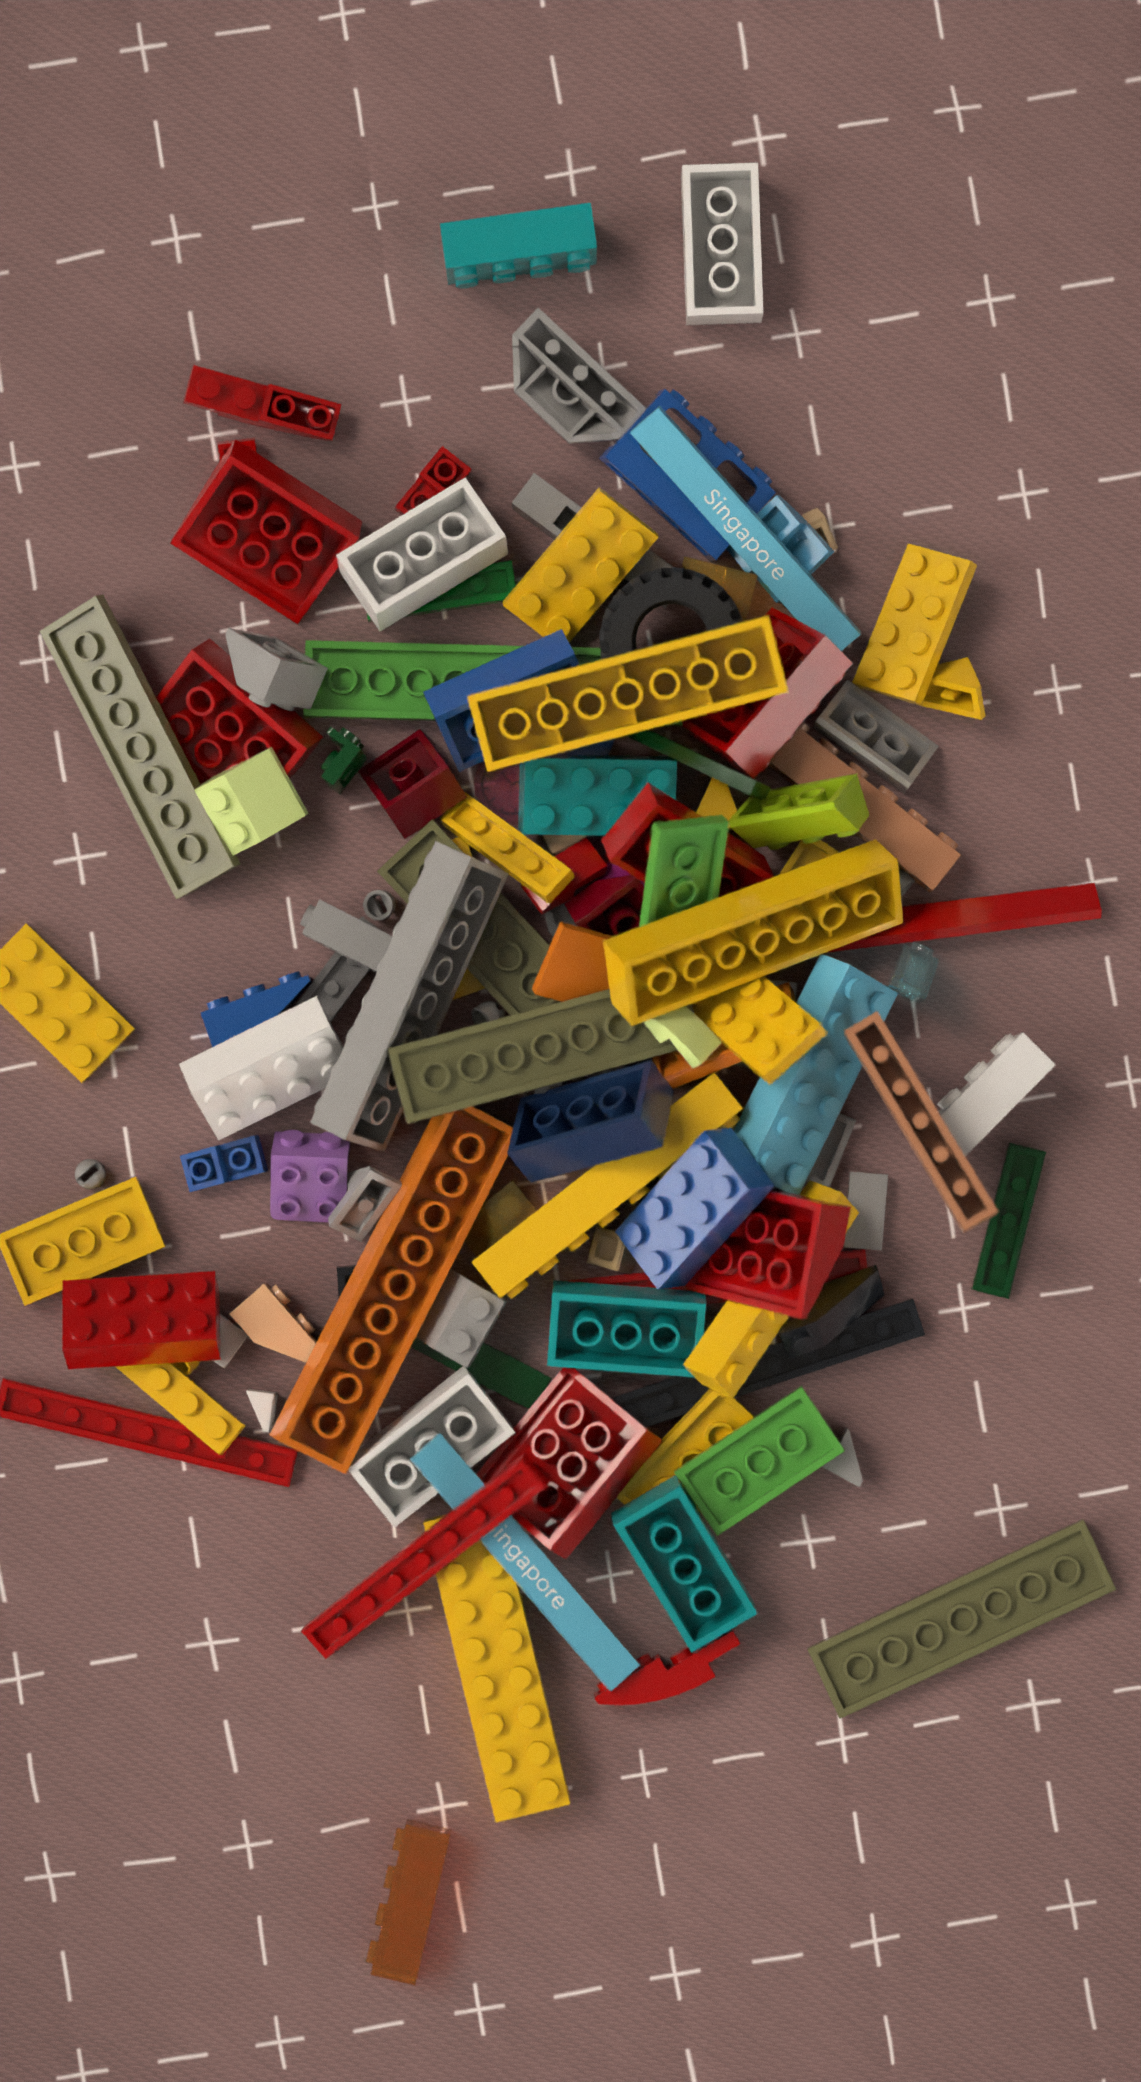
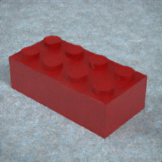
[601,783,774,898]
[62,1271,221,1369]

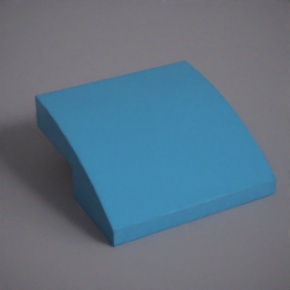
[726,495,834,603]

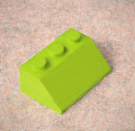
[729,774,870,850]

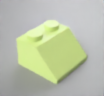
[194,747,309,855]

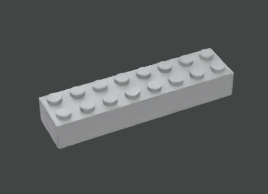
[310,841,509,1152]

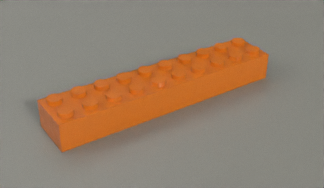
[269,1106,513,1474]

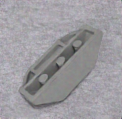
[512,308,646,444]

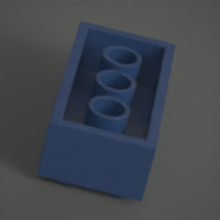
[507,1061,674,1183]

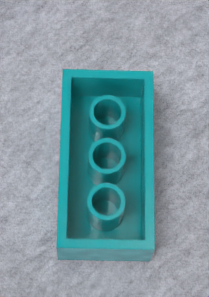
[440,202,597,289]
[518,754,677,836]
[547,1280,706,1377]
[611,1475,758,1652]

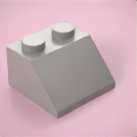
[225,628,328,711]
[416,1268,508,1368]

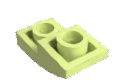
[644,1006,722,1069]

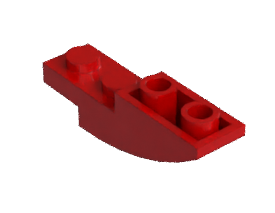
[183,365,342,441]
[594,1629,741,1706]

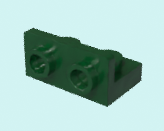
[321,727,367,795]

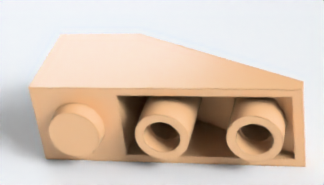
[230,1283,317,1363]

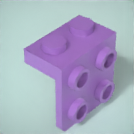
[270,1130,350,1222]

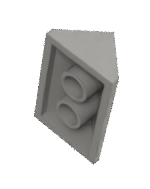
[813,680,939,793]

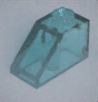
[885,942,940,1003]

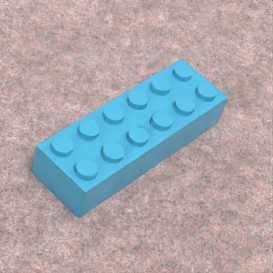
[734,954,898,1195]

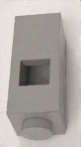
[512,473,582,540]
[300,899,393,973]

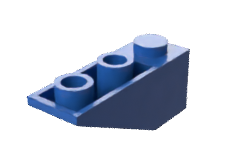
[200,971,312,1047]

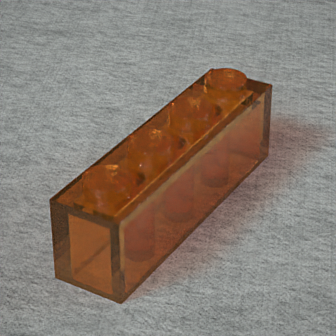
[366,1819,451,1985]

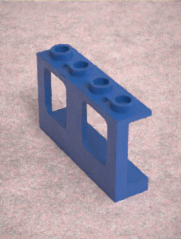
[599,389,776,561]

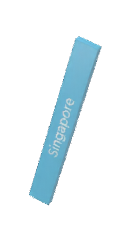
[630,405,861,651]
[410,1434,639,1691]

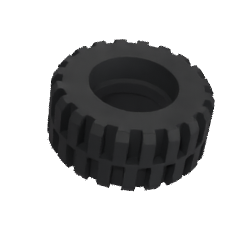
[599,567,743,659]

